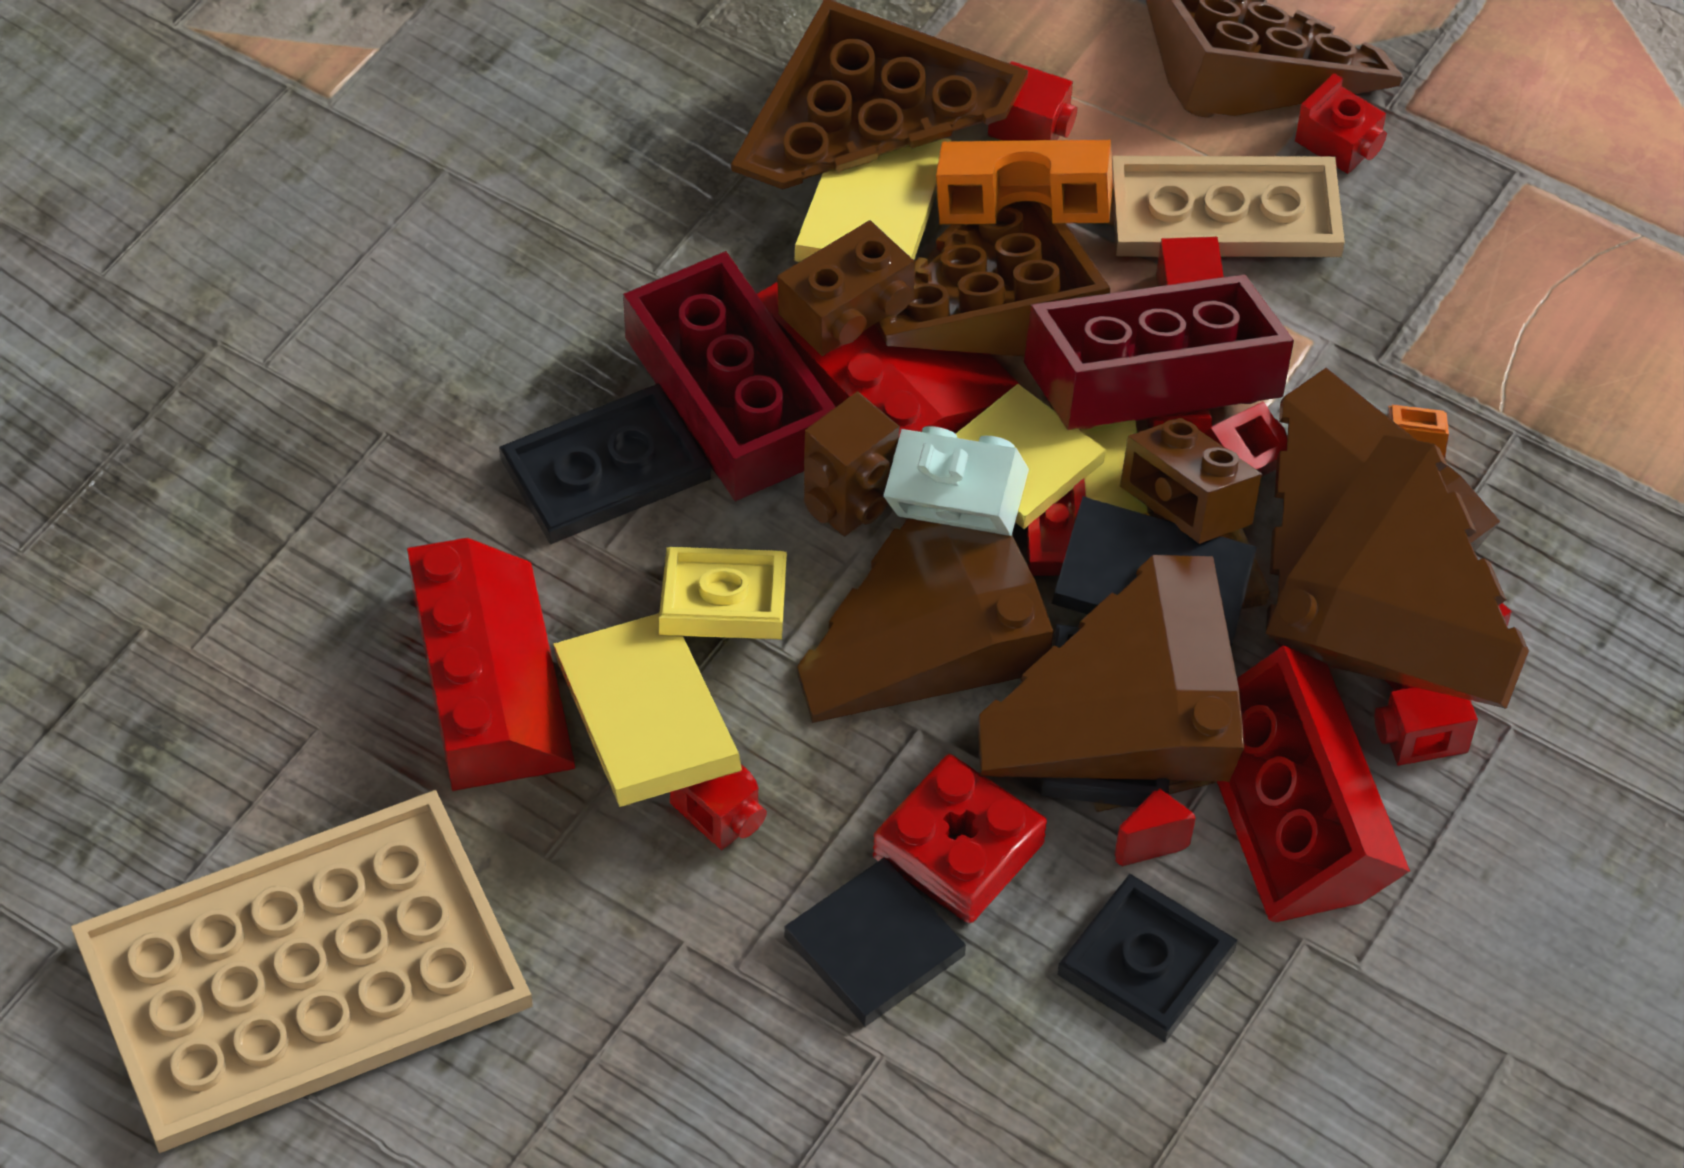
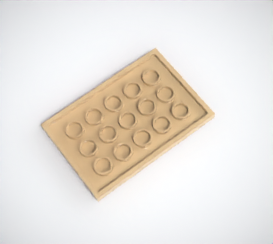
[71,790,533,1153]

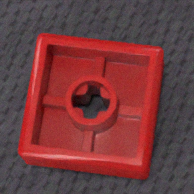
[873,754,1047,923]

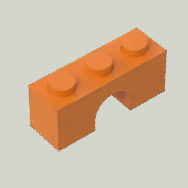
[936,140,1113,225]

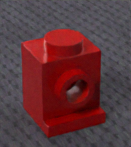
[1295,73,1387,174]
[1205,401,1287,477]
[1374,685,1478,766]
[670,764,767,851]

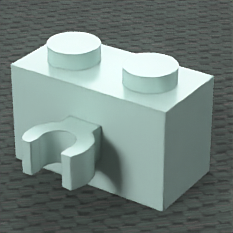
[884,426,1029,536]

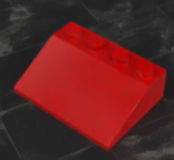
[757,282,1020,437]

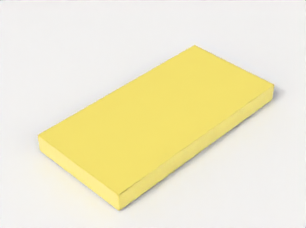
[794,138,951,262]
[553,613,742,807]

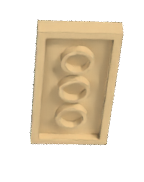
[1112,156,1345,257]

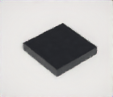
[784,857,966,1027]
[1057,873,1237,1043]

